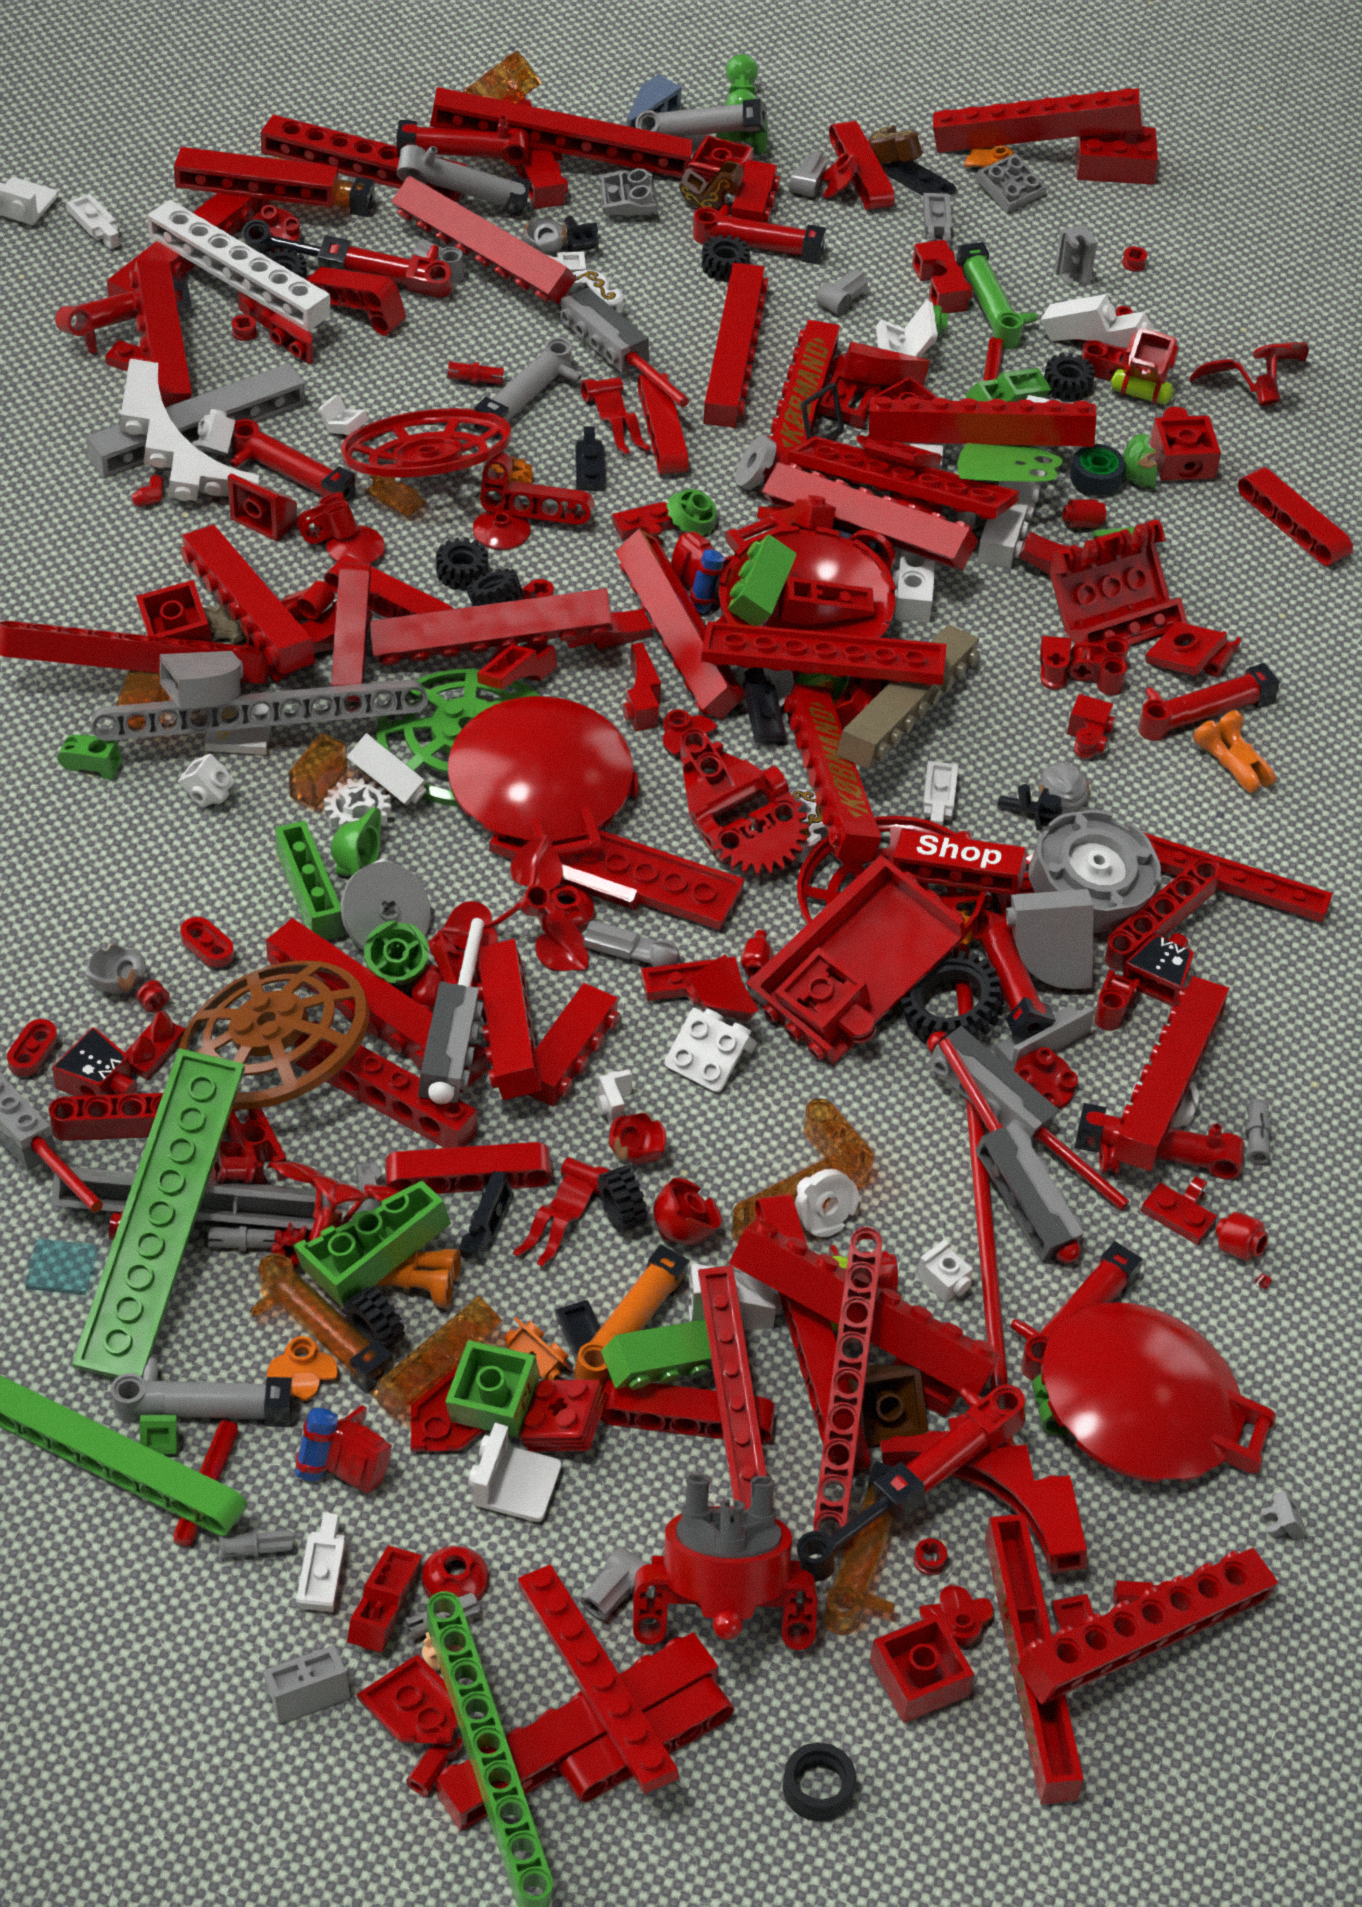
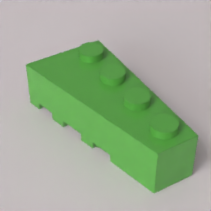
[293,1181,451,1308]

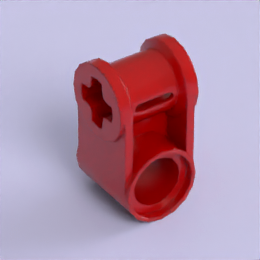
[1081,340,1129,381]
[1040,636,1072,690]
[1094,969,1141,1031]
[210,1141,255,1184]

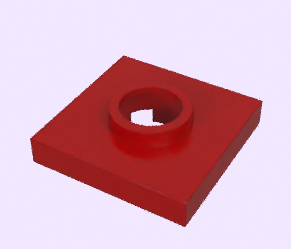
[1145,621,1228,676]

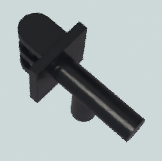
[564,216,599,252]
[998,784,1063,831]

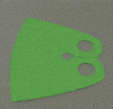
[958,443,1063,482]

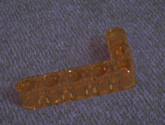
[731,1098,874,1243]

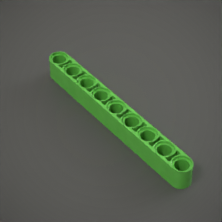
[0,1375,248,1536]
[427,1591,553,1907]

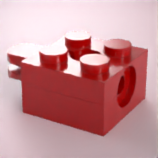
[1150,406,1221,481]
[775,947,877,1044]

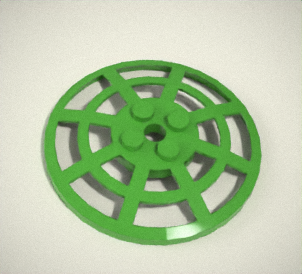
[376,669,540,807]

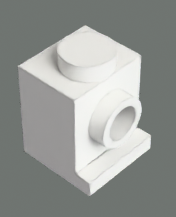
[192,409,236,455]
[917,1239,973,1303]

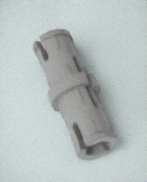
[1245,1099,1272,1164]
[208,1224,279,1251]

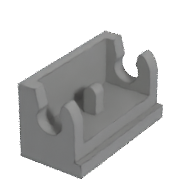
[1054,225,1097,287]
[262,1645,350,1724]

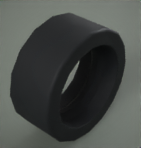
[782,1742,856,1821]

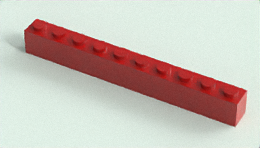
[430,87,693,178]

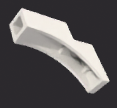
[1041,294,1154,348]

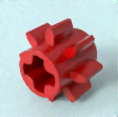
[271,1222,312,1268]

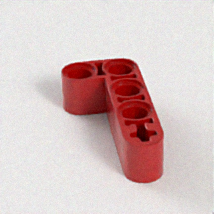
[306,267,406,336]
[480,452,595,525]

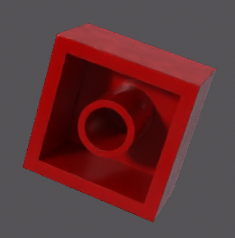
[136,580,213,642]
[869,1613,975,1723]

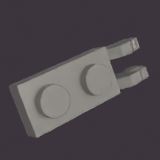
[923,193,952,249]

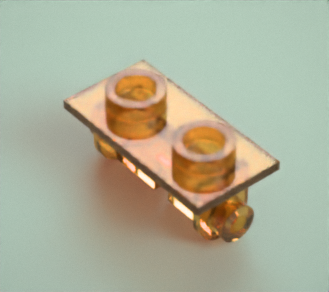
[365,475,427,518]

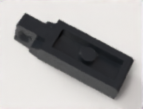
[575,426,605,491]
[743,667,786,744]
[459,1171,514,1260]

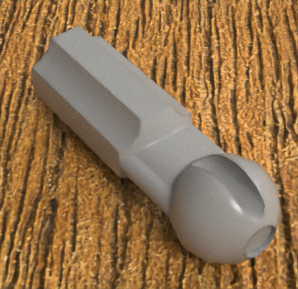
[583,920,680,967]

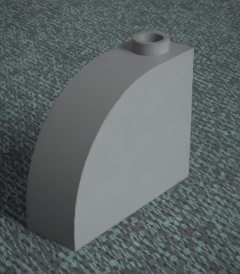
[160,651,243,709]
[1006,889,1094,989]

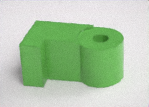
[57,734,122,780]

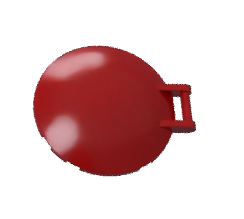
[719,511,896,638]
[448,696,633,857]
[1041,1302,1276,1483]

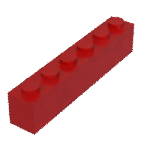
[492,90,568,209]
[174,147,339,208]
[129,260,192,408]
[475,938,542,1100]

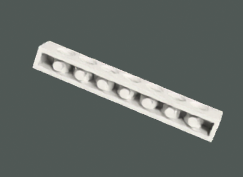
[147,200,330,332]
[892,443,943,622]

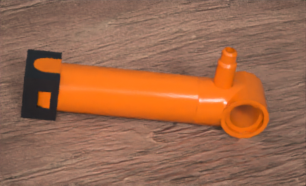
[574,1244,690,1388]

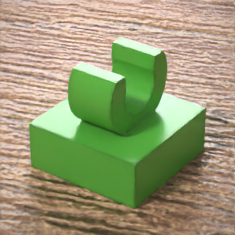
[139,1415,178,1454]

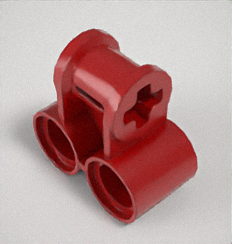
[297,492,358,544]
[1069,635,1129,695]

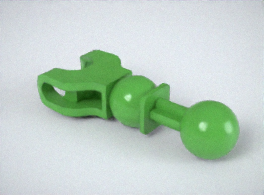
[716,54,768,154]

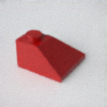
[228,473,297,542]
[685,954,759,1022]

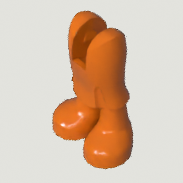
[1193,710,1277,793]
[375,1248,461,1309]

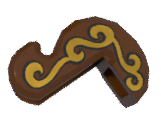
[868,125,923,164]
[679,161,744,209]

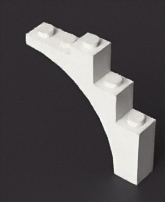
[119,359,259,501]

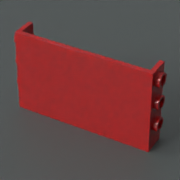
[746,855,967,1066]

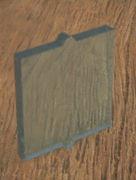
[25,1239,97,1295]

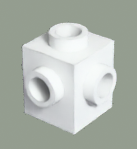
[177,753,235,808]

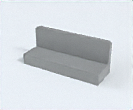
[994,1005,1095,1070]

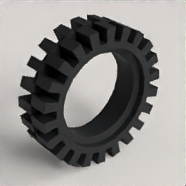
[901,951,1004,1042]

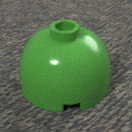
[364,921,428,987]

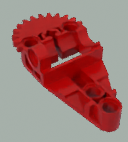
[680,728,809,876]

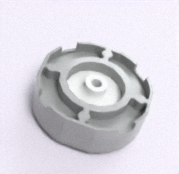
[1029,809,1161,933]

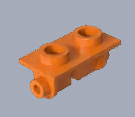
[504,1317,573,1380]

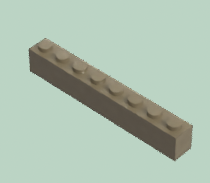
[837,625,980,770]

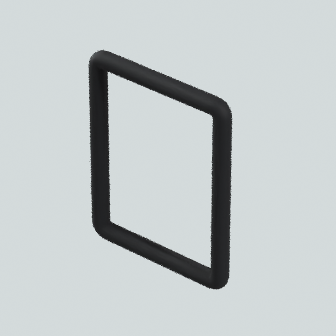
[801,382,844,440]

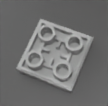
[975,153,1047,213]

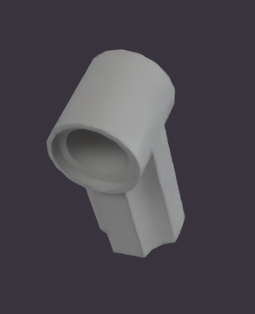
[789,151,827,198]
[412,239,464,283]
[816,269,868,315]
[580,1546,647,1620]

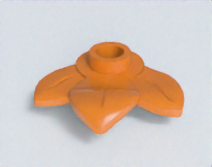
[964,145,1013,168]
[267,1336,337,1401]

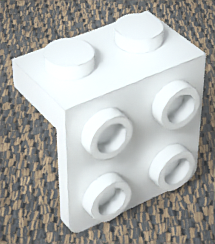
[0,178,57,225]
[876,300,938,358]
[664,1007,757,1092]
[468,1423,561,1522]

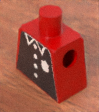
[1123,933,1194,1006]
[52,1027,138,1096]

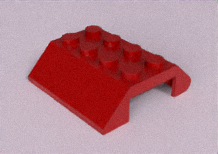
[1050,519,1188,657]

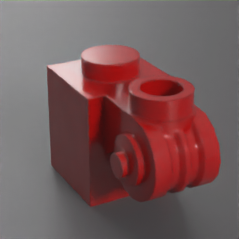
[1067,694,1116,759]

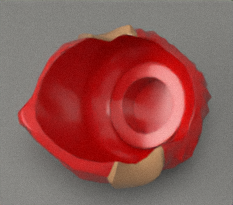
[609,1112,667,1164]

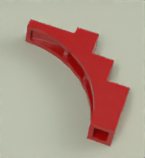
[880,1414,1087,1574]

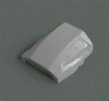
[598,169,659,216]

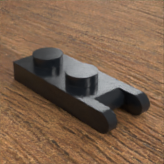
[886,160,956,196]

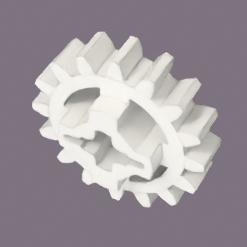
[324,778,391,829]

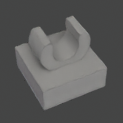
[1261,1490,1307,1540]

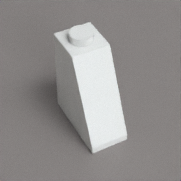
[347,733,427,806]
[688,1264,781,1330]

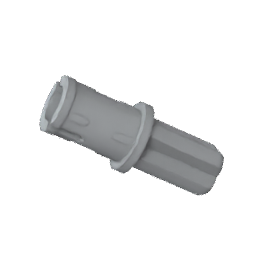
[220,1529,294,1559]
[405,1593,480,1641]

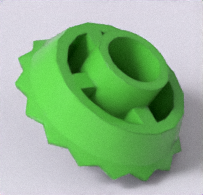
[666,489,718,536]

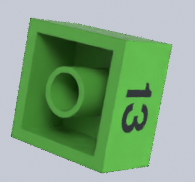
[445,1340,540,1437]

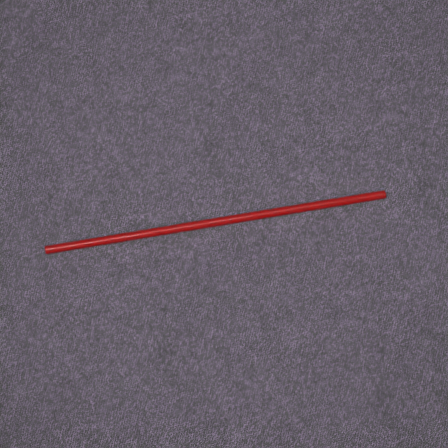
[952,943,1014,1448]

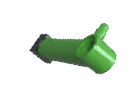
[956,242,1038,350]

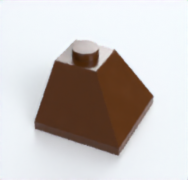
[847,1364,928,1446]

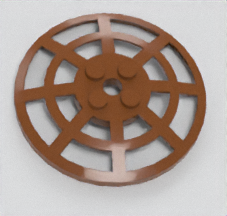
[179,960,370,1110]

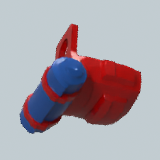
[671,532,734,613]
[294,1405,392,1493]

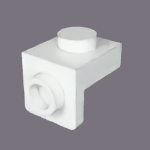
[318,395,369,436]
[596,1069,632,1127]

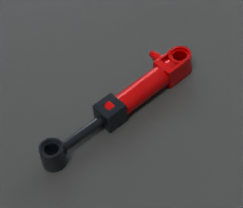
[243,219,453,298]
[797,1385,1026,1582]

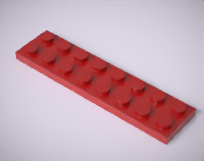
[788,436,1020,520]
[701,621,947,686]
[489,830,745,930]

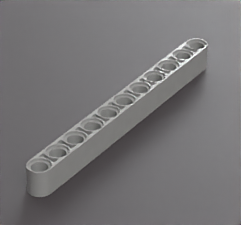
[91,680,428,741]

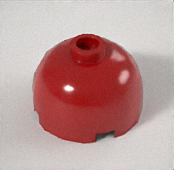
[653,1177,722,1246]

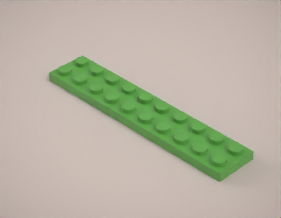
[72,1048,245,1379]

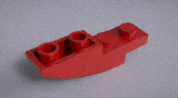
[238,290,313,365]

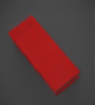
[226,1108,287,1185]

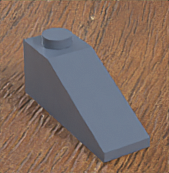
[627,74,682,130]

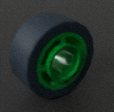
[1070,444,1126,495]

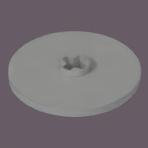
[341,862,431,950]

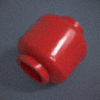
[1215,1212,1269,1261]

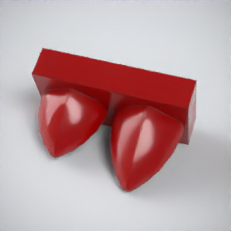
[125,1011,185,1080]

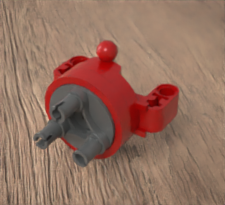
[633,1474,818,1650]

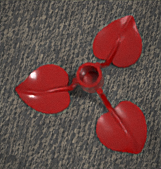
[1189,342,1309,406]
[441,835,588,971]
[267,1162,400,1240]

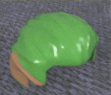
[1123,434,1157,489]

